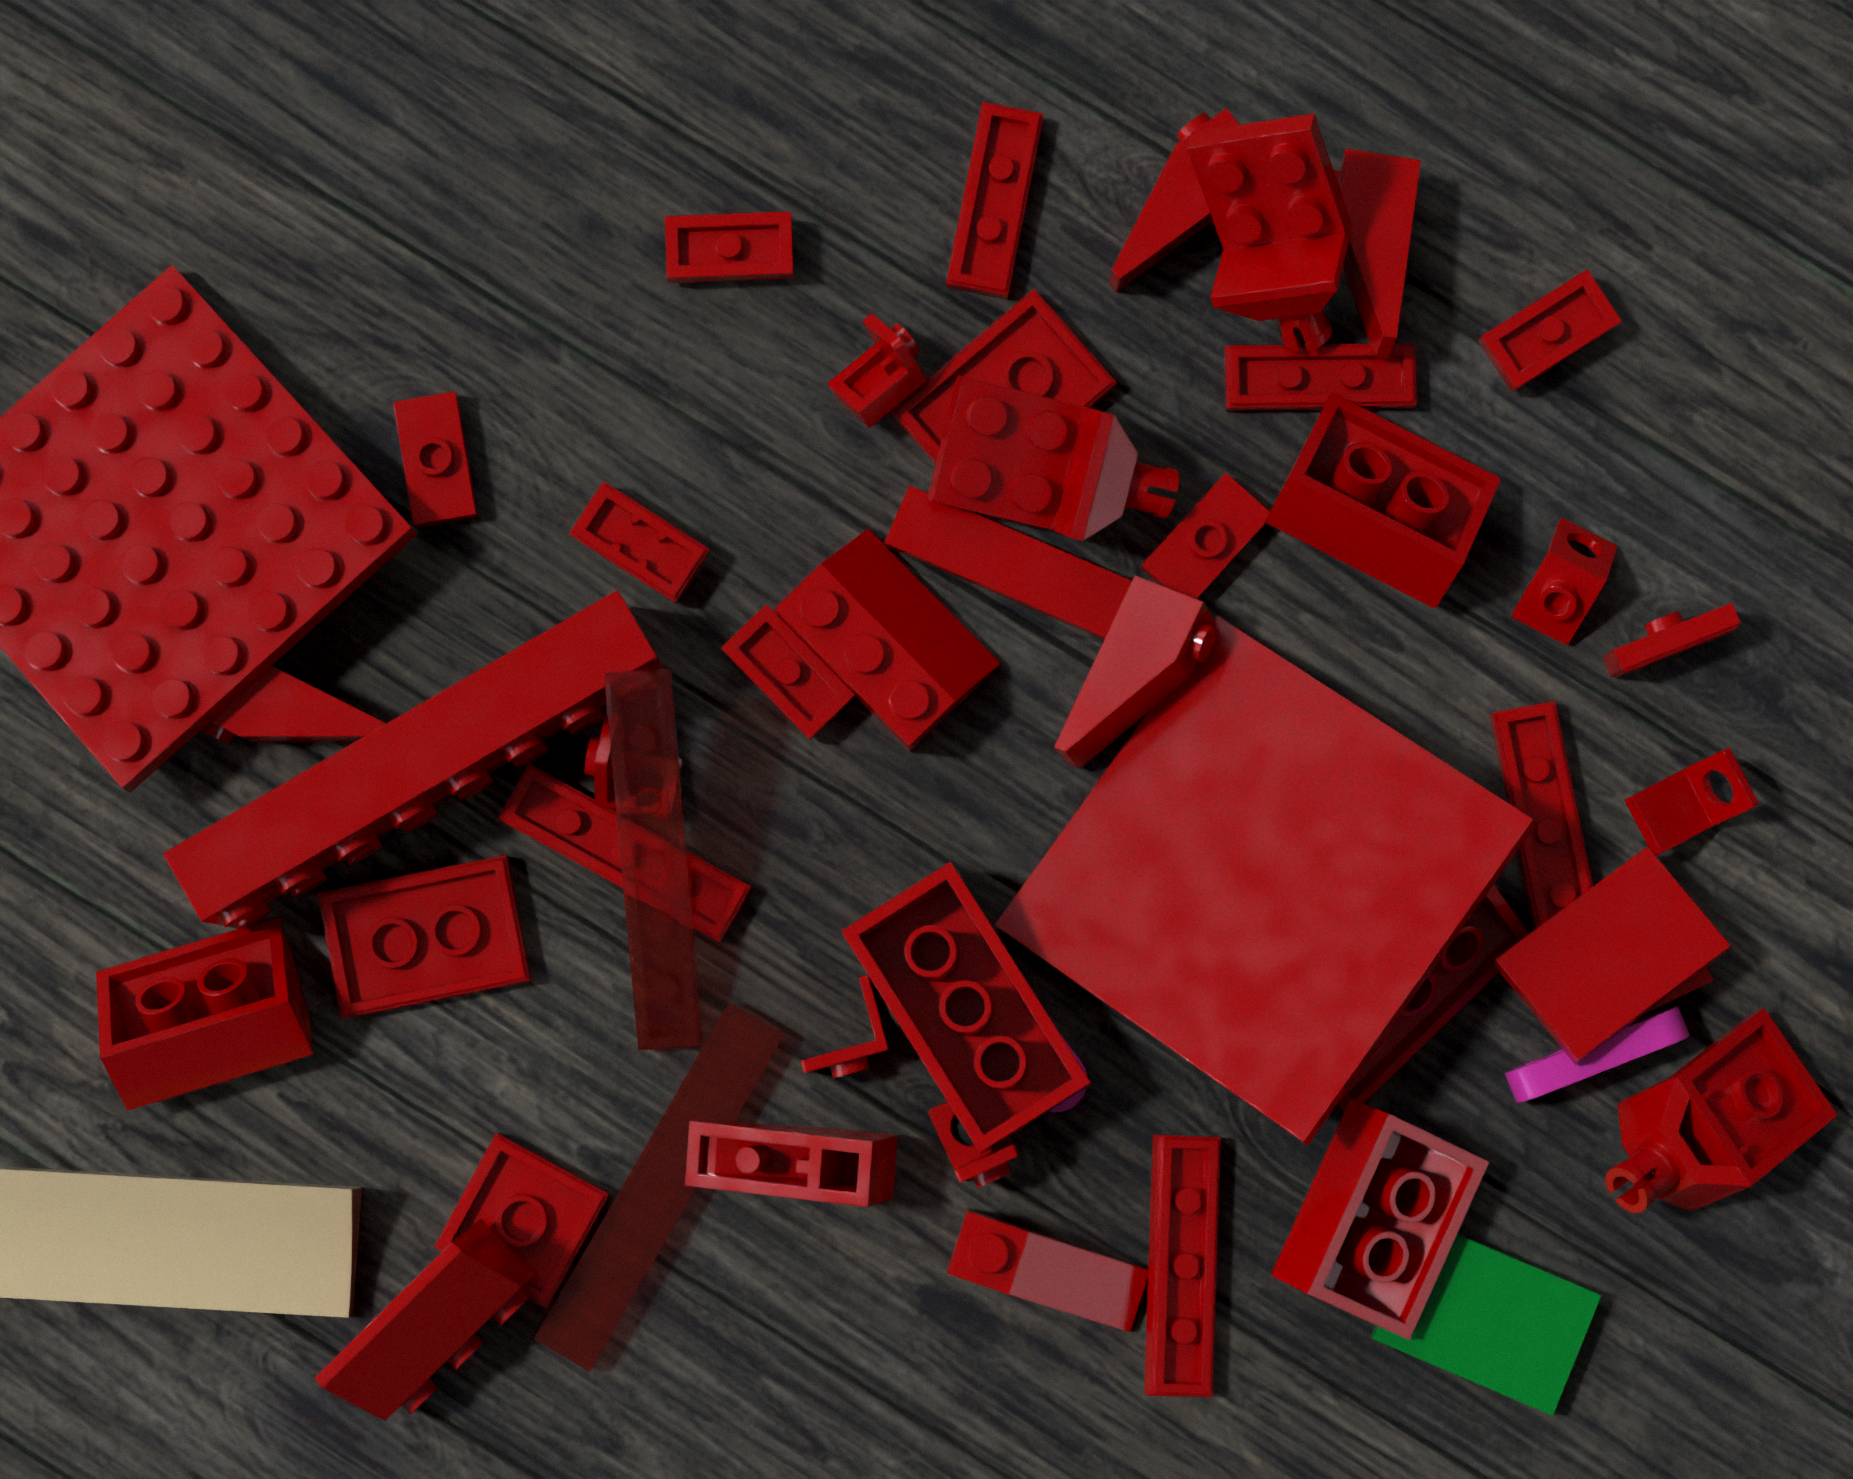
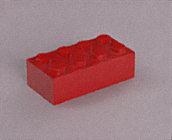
[841,862,1091,1154]

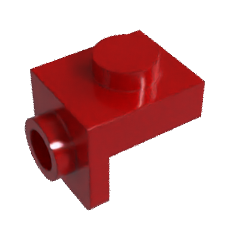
[827,313,927,428]

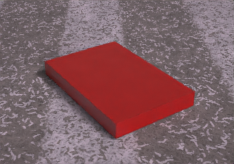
[891,289,1117,464]
[1494,847,1731,1065]
[318,855,532,1019]

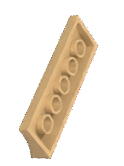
[0,1166,362,1318]

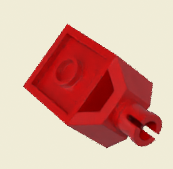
[1186,113,1353,352]
[927,375,1179,541]
[1605,1008,1838,1214]

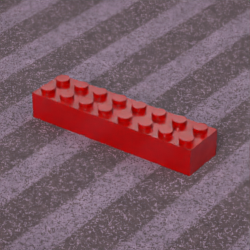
[162,590,666,930]

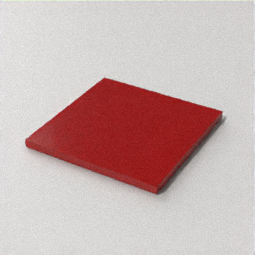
[995,616,1536,1146]

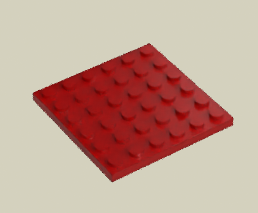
[0,265,418,793]

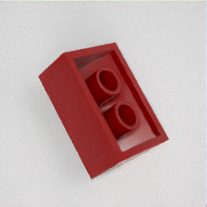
[1265,392,1502,609]
[774,529,1001,752]
[96,916,313,1111]
[1271,1098,1489,1340]
[314,1219,535,1421]

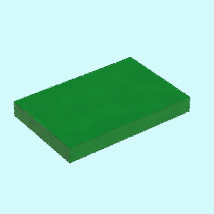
[1370,1234,1602,1416]

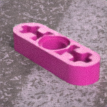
[1504,1005,1690,1103]

